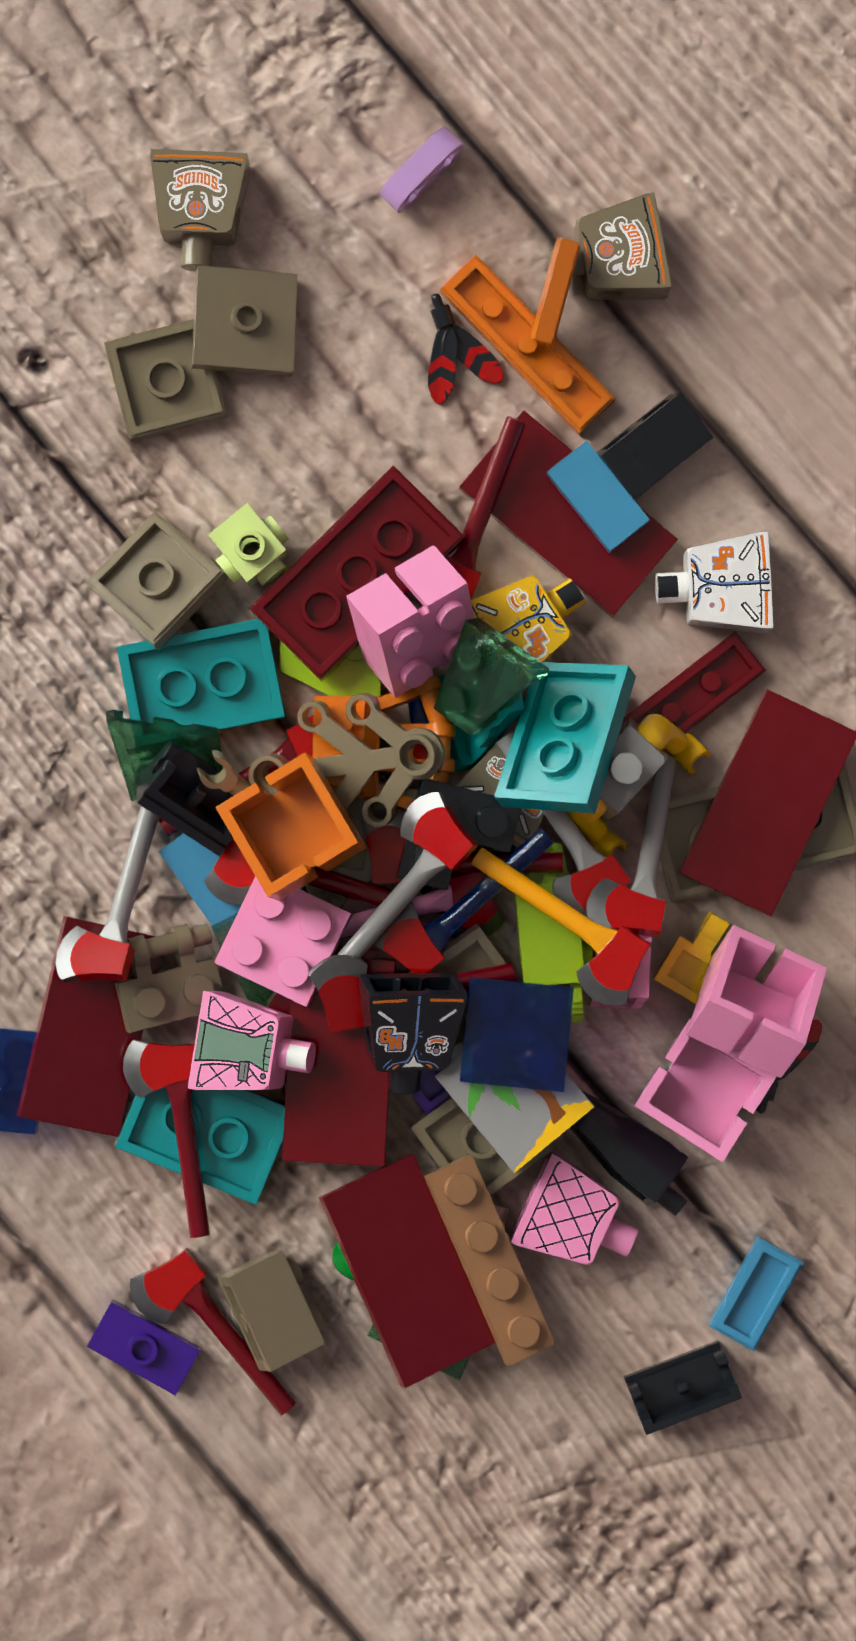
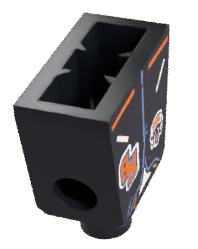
[359,972,468,1095]

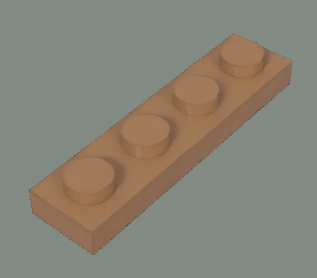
[424,1155,556,1366]

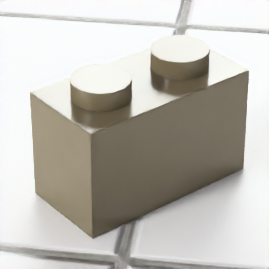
[217,1250,325,1372]

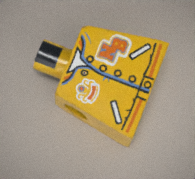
[471,575,586,684]

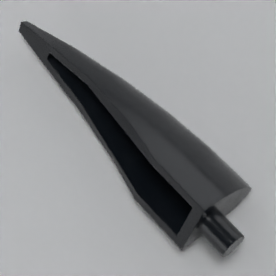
[570,1090,688,1216]

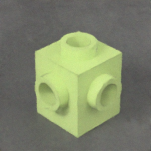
[208,503,289,588]

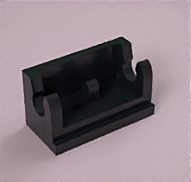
[596,393,714,500]
[137,739,233,857]
[624,1340,742,1435]

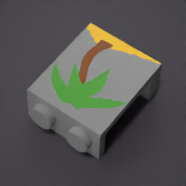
[435,1009,594,1173]

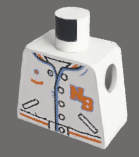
[655,532,774,634]

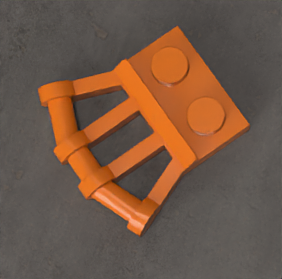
[313,675,456,811]

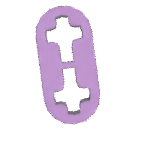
[380,126,464,213]

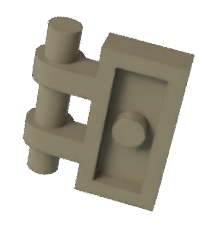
[115,924,224,1033]

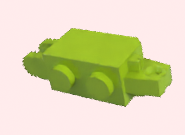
[514,843,593,1026]

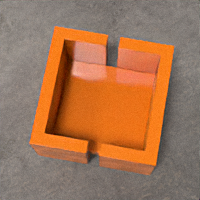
[216,753,367,901]

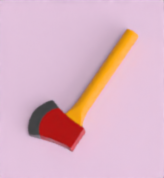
[471,847,651,1007]

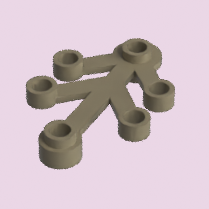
[248,693,445,827]

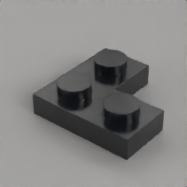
[396,779,521,890]

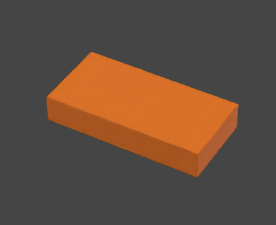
[530,237,581,344]

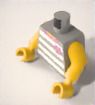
[568,714,711,857]

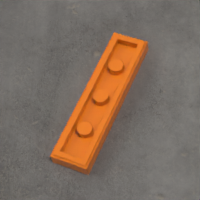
[440,255,616,436]

